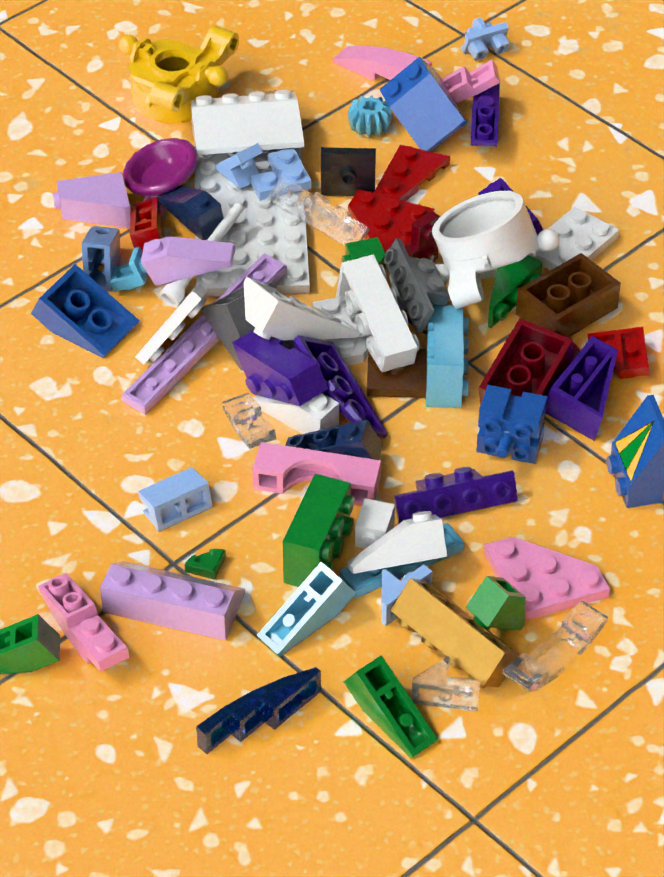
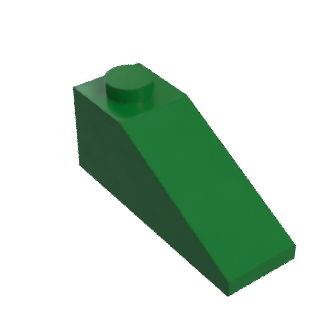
[0,614,60,674]
[343,655,438,759]

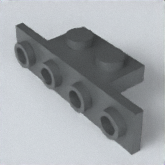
[384,238,450,333]

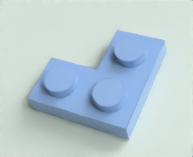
[251,148,311,201]

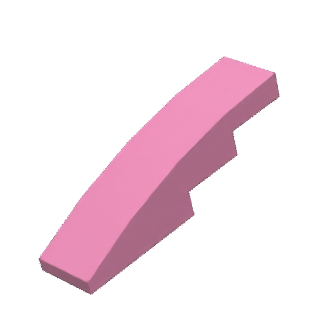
[333,46,432,81]
[437,60,501,103]

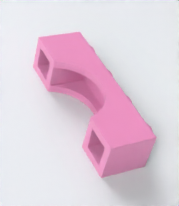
[252,442,381,506]

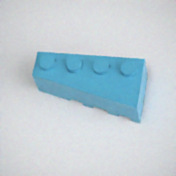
[426,304,469,408]

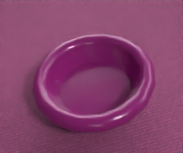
[122,138,199,196]

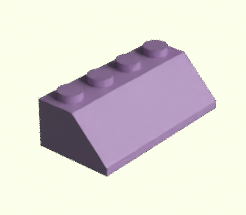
[100,561,245,641]

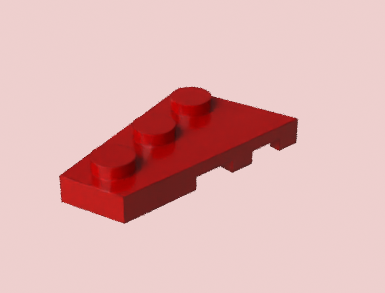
[373,145,450,201]

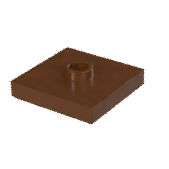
[367,349,427,398]

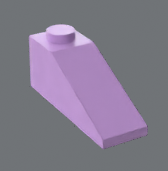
[141,236,236,286]

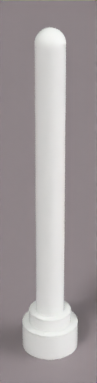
[159,202,244,308]

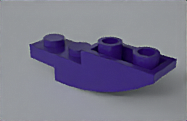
[470,83,500,147]

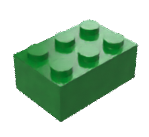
[282,474,355,587]

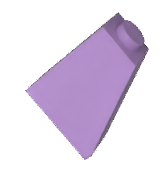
[53,172,131,228]

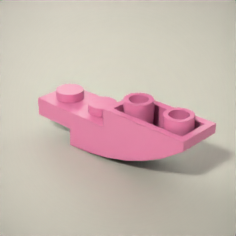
[38,573,130,672]

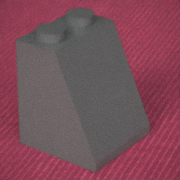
[201,281,294,371]

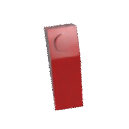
[129,198,165,252]

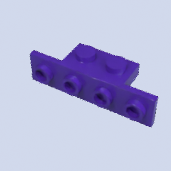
[394,467,518,524]

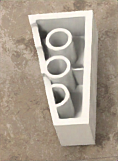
[336,254,419,372]

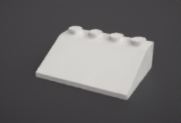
[190,90,304,155]

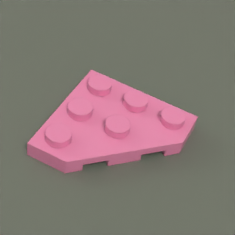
[483,537,610,621]

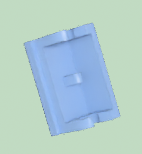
[138,467,213,532]

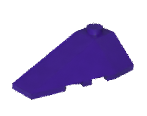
[293,335,389,438]

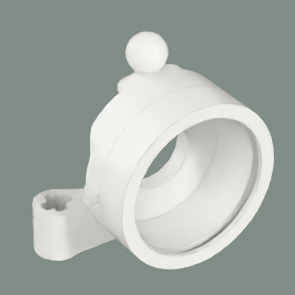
[432,191,560,309]

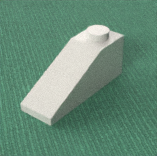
[251,393,339,434]
[347,511,447,574]

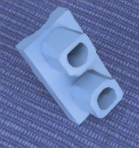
[461,18,509,61]

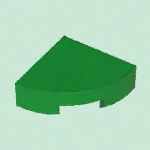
[185,549,226,580]

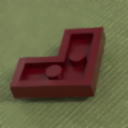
[405,211,440,262]

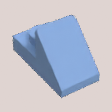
[215,143,263,188]
[381,564,433,626]

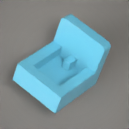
[110,247,148,292]

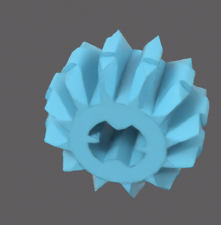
[348,95,393,137]

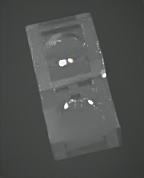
[221,393,276,449]

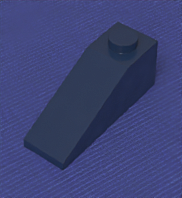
[158,185,224,240]

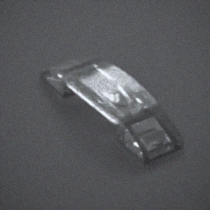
[502,601,608,692]

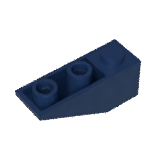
[285,420,383,460]

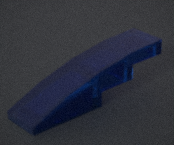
[196,667,321,754]

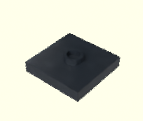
[321,147,376,196]

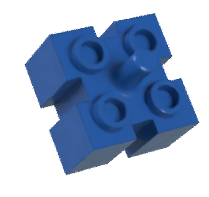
[476,385,547,464]

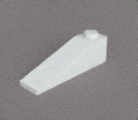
[244,276,360,340]

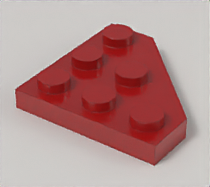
[348,189,435,254]

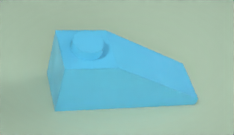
[257,562,356,656]

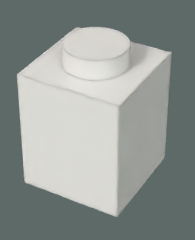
[355,498,395,549]

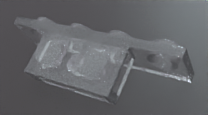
[267,176,369,246]

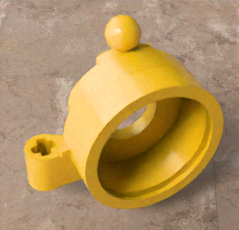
[119,26,240,123]

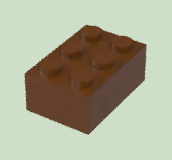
[516,253,621,337]

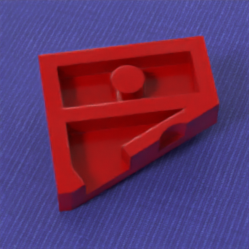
[587,326,650,379]

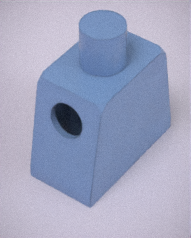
[82,226,121,291]

